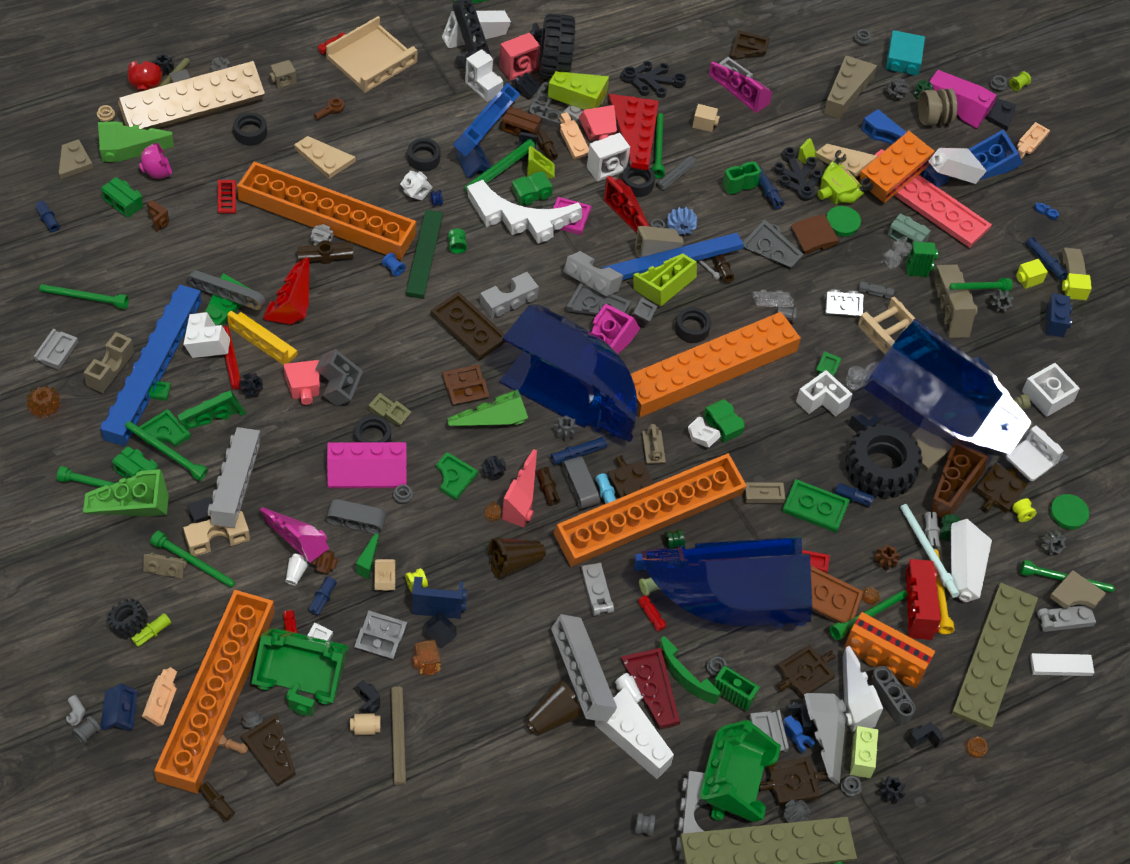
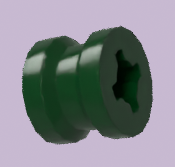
[914,80,933,100]
[664,529,685,551]

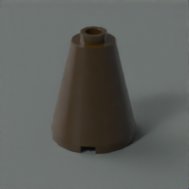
[488,538,546,578]
[526,680,584,735]

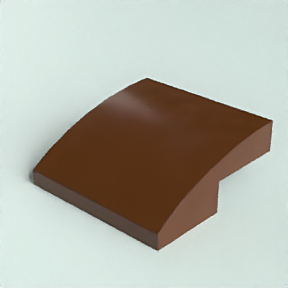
[791,215,840,255]
[442,364,490,405]

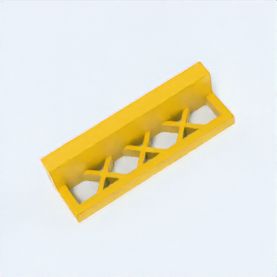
[227,311,298,365]

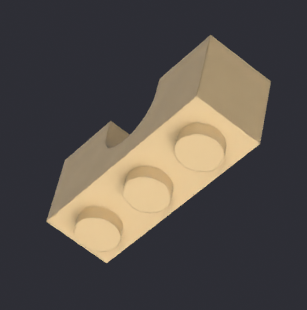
[183,511,250,556]

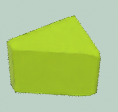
[798,138,816,164]

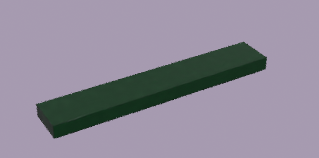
[406,209,443,299]

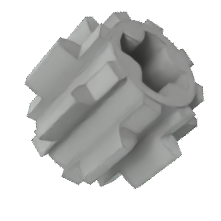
[310,224,334,245]

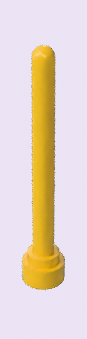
[934,549,955,634]

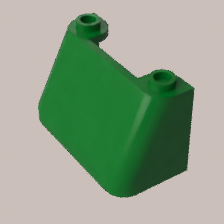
[252,628,349,704]
[700,720,781,822]

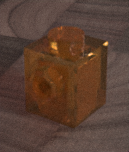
[412,640,441,675]

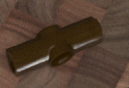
[297,240,353,264]

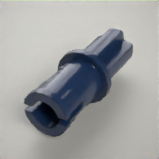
[35,201,60,233]
[835,483,874,507]
[309,577,337,615]

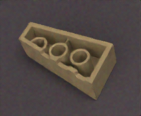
[934,264,978,338]

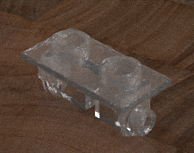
[880,236,912,269]

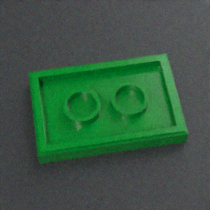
[782,479,850,533]

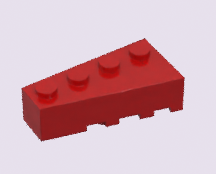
[906,559,941,640]

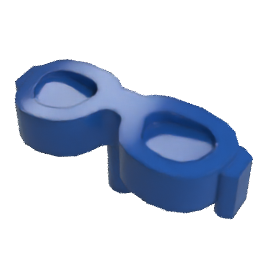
[1034,202,1059,220]

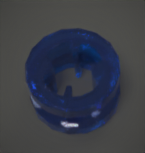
[430,190,443,207]

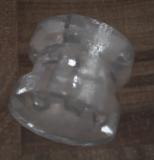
[845,366,866,390]

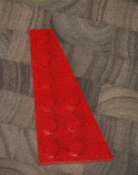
[608,94,659,170]

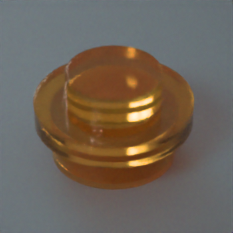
[485,502,501,522]
[861,587,881,605]
[967,737,988,758]

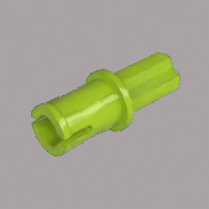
[131,613,171,647]

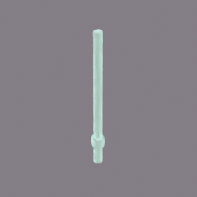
[900,504,959,598]

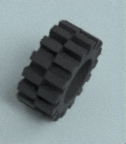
[107,598,148,638]

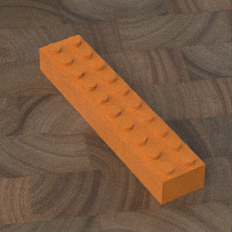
[237,161,416,260]
[621,312,801,418]
[553,453,747,567]
[154,590,275,794]

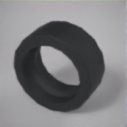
[233,112,267,146]
[407,138,441,171]
[621,165,655,196]
[675,307,711,343]
[355,416,391,443]

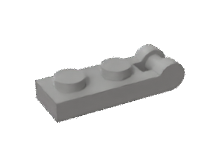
[581,563,614,616]
[1037,605,1096,632]

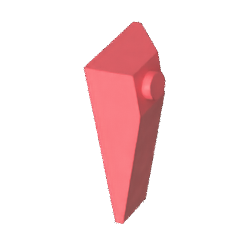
[502,449,537,528]

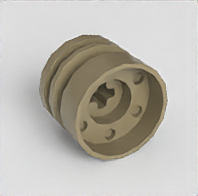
[918,88,957,126]

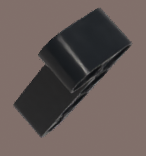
[453,0,490,69]

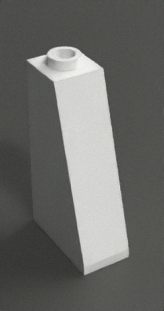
[442,11,511,48]
[929,148,986,184]
[951,519,992,602]

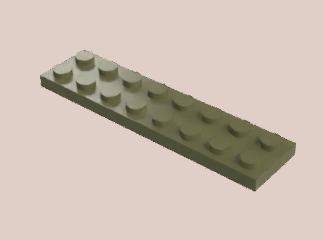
[951,583,1038,731]
[680,817,857,864]

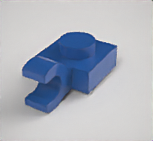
[783,715,815,753]

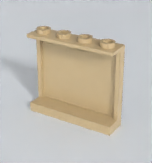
[326,16,417,93]

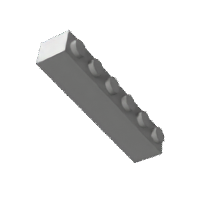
[208,427,260,528]
[551,614,617,722]

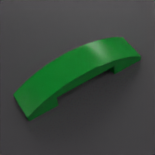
[659,636,721,704]

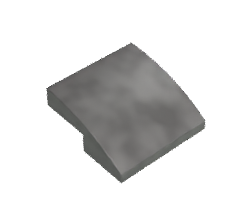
[354,610,408,660]

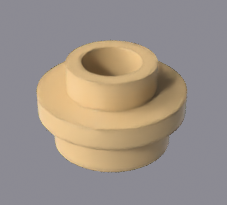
[97,105,115,122]

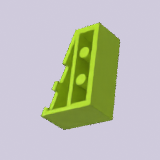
[548,71,609,110]
[633,254,697,306]

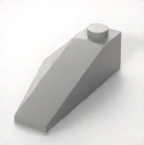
[804,693,846,784]

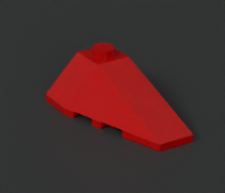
[603,176,650,234]
[263,257,309,324]

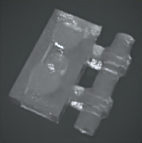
[753,290,794,307]

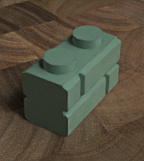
[888,213,931,249]

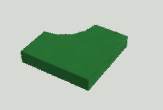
[139,409,191,447]
[436,452,479,501]

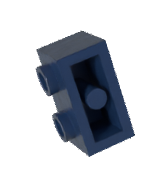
[1046,293,1072,337]

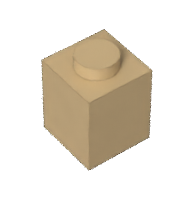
[692,104,720,132]

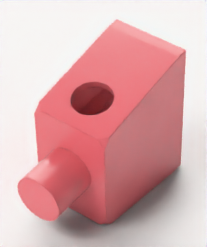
[579,105,617,141]
[284,360,321,405]

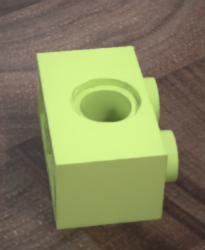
[850,726,878,778]

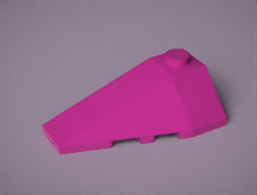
[709,62,772,113]
[930,70,997,129]
[577,303,640,378]
[260,507,329,563]

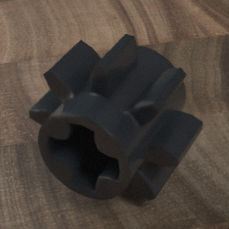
[152,54,174,76]
[239,373,263,397]
[482,456,506,480]
[879,776,906,804]

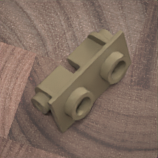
[642,424,666,464]
[143,552,187,579]

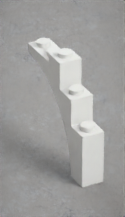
[467,180,582,244]

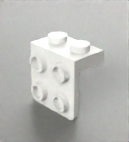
[1006,426,1064,481]

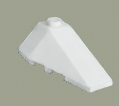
[842,646,883,732]

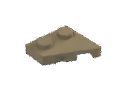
[59,139,93,179]

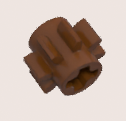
[874,544,900,570]
[312,550,338,573]

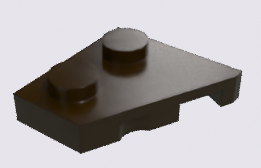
[730,30,770,60]

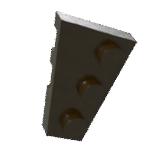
[241,713,296,787]

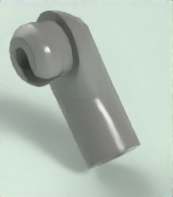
[66,695,86,726]

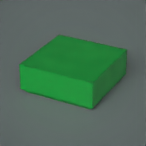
[149,381,171,401]

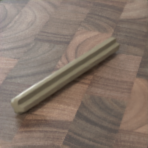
[391,686,406,785]

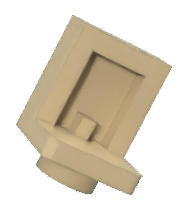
[375,559,395,591]

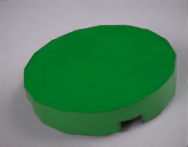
[826,206,861,237]
[1050,494,1090,530]

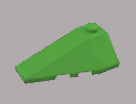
[98,121,174,162]
[447,389,528,426]
[83,469,169,516]

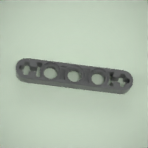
[187,270,266,310]

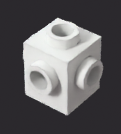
[400,171,433,200]

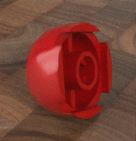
[127,61,163,92]

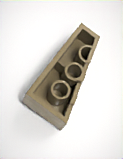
[824,56,878,119]

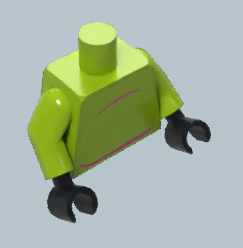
[817,150,873,204]

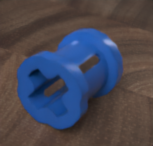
[382,253,406,277]

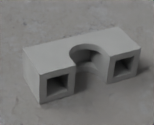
[563,251,623,296]
[480,272,539,319]

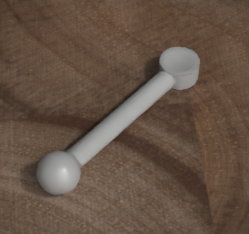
[697,260,721,280]

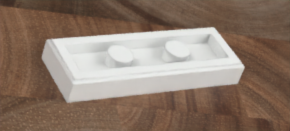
[1030,653,1094,676]

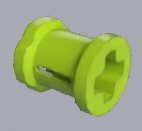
[1009,71,1031,92]

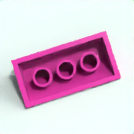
[327,442,406,488]

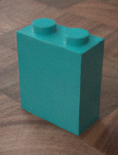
[885,30,925,76]

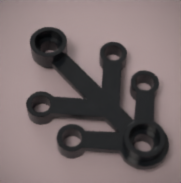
[621,61,687,98]
[774,147,823,201]

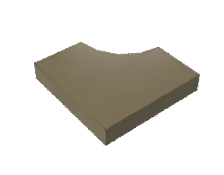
[911,424,952,471]
[1050,570,1106,609]

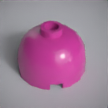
[139,142,172,179]

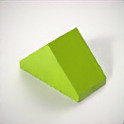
[527,146,555,179]

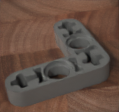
[529,81,577,129]

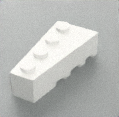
[595,687,674,779]

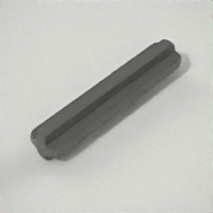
[657,156,696,190]

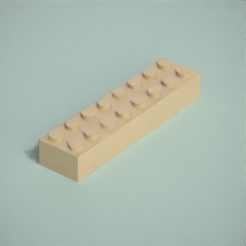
[118,61,265,130]

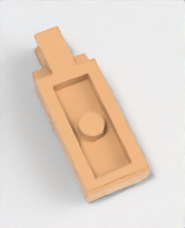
[559,112,589,160]
[1017,122,1050,159]
[142,667,177,727]

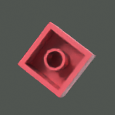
[499,32,540,81]

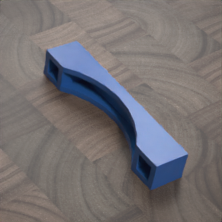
[453,82,520,157]
[861,109,950,188]

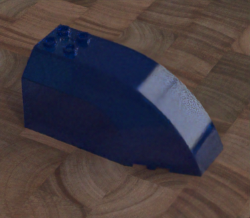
[499,304,637,442]
[863,319,1031,454]
[642,537,812,627]

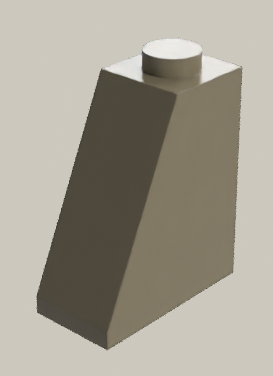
[634,226,684,258]

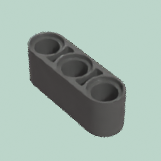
[562,456,600,509]
[326,499,387,534]
[870,666,915,725]

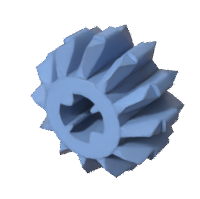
[667,207,697,236]

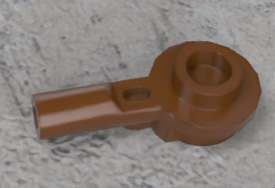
[314,98,345,120]

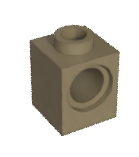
[269,60,297,89]

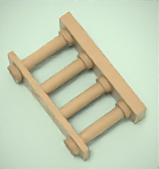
[858,297,941,376]

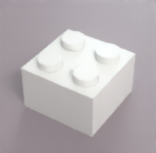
[587,133,630,181]
[1022,363,1080,417]

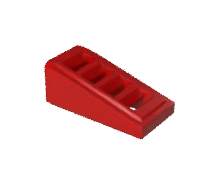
[218,180,236,214]

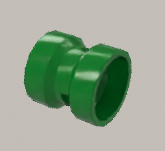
[448,229,467,254]

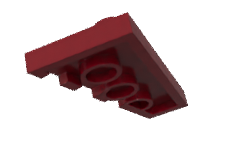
[621,648,680,729]

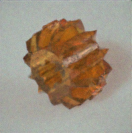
[26,385,60,418]

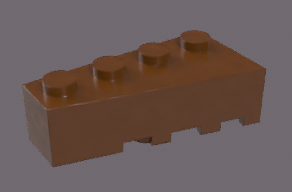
[931,440,988,518]

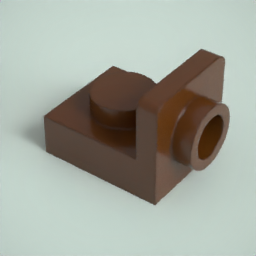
[147,200,170,232]

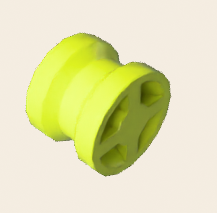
[1012,499,1037,522]
[405,568,428,592]

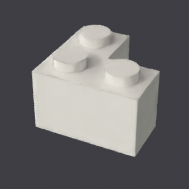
[465,50,503,102]
[184,312,230,358]
[796,370,853,417]

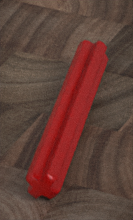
[223,326,241,390]

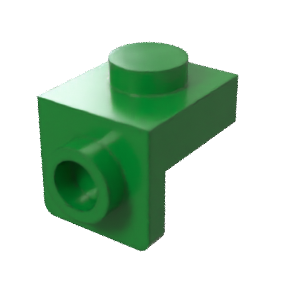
[816,351,842,377]
[286,682,315,717]

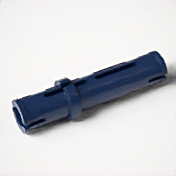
[758,165,784,209]
[1025,237,1068,280]
[550,436,607,466]

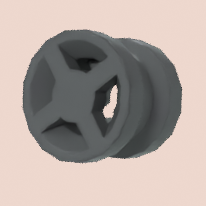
[635,812,655,837]

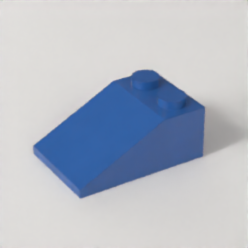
[969,129,1023,180]

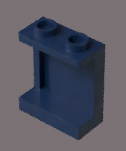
[412,576,467,619]

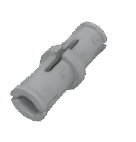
[924,512,940,550]

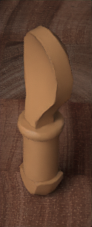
[218,735,248,754]

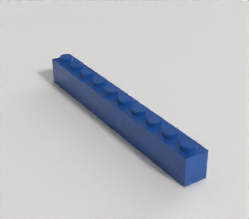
[100,285,202,446]

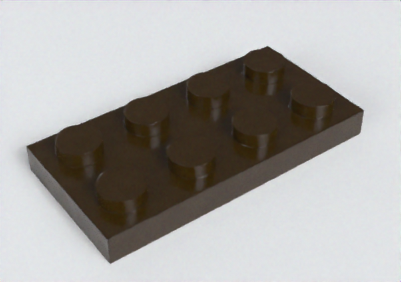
[431,292,508,360]

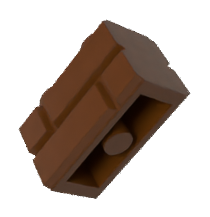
[501,107,542,136]

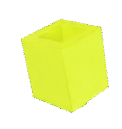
[1016,259,1048,289]
[1062,273,1091,300]

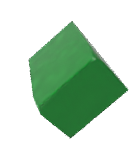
[356,533,379,579]

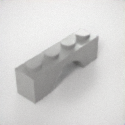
[676,771,708,860]

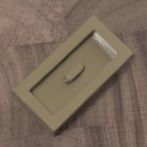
[744,482,785,503]

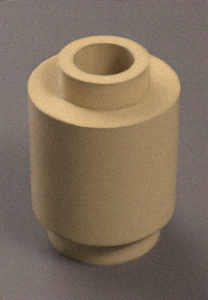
[350,713,380,735]

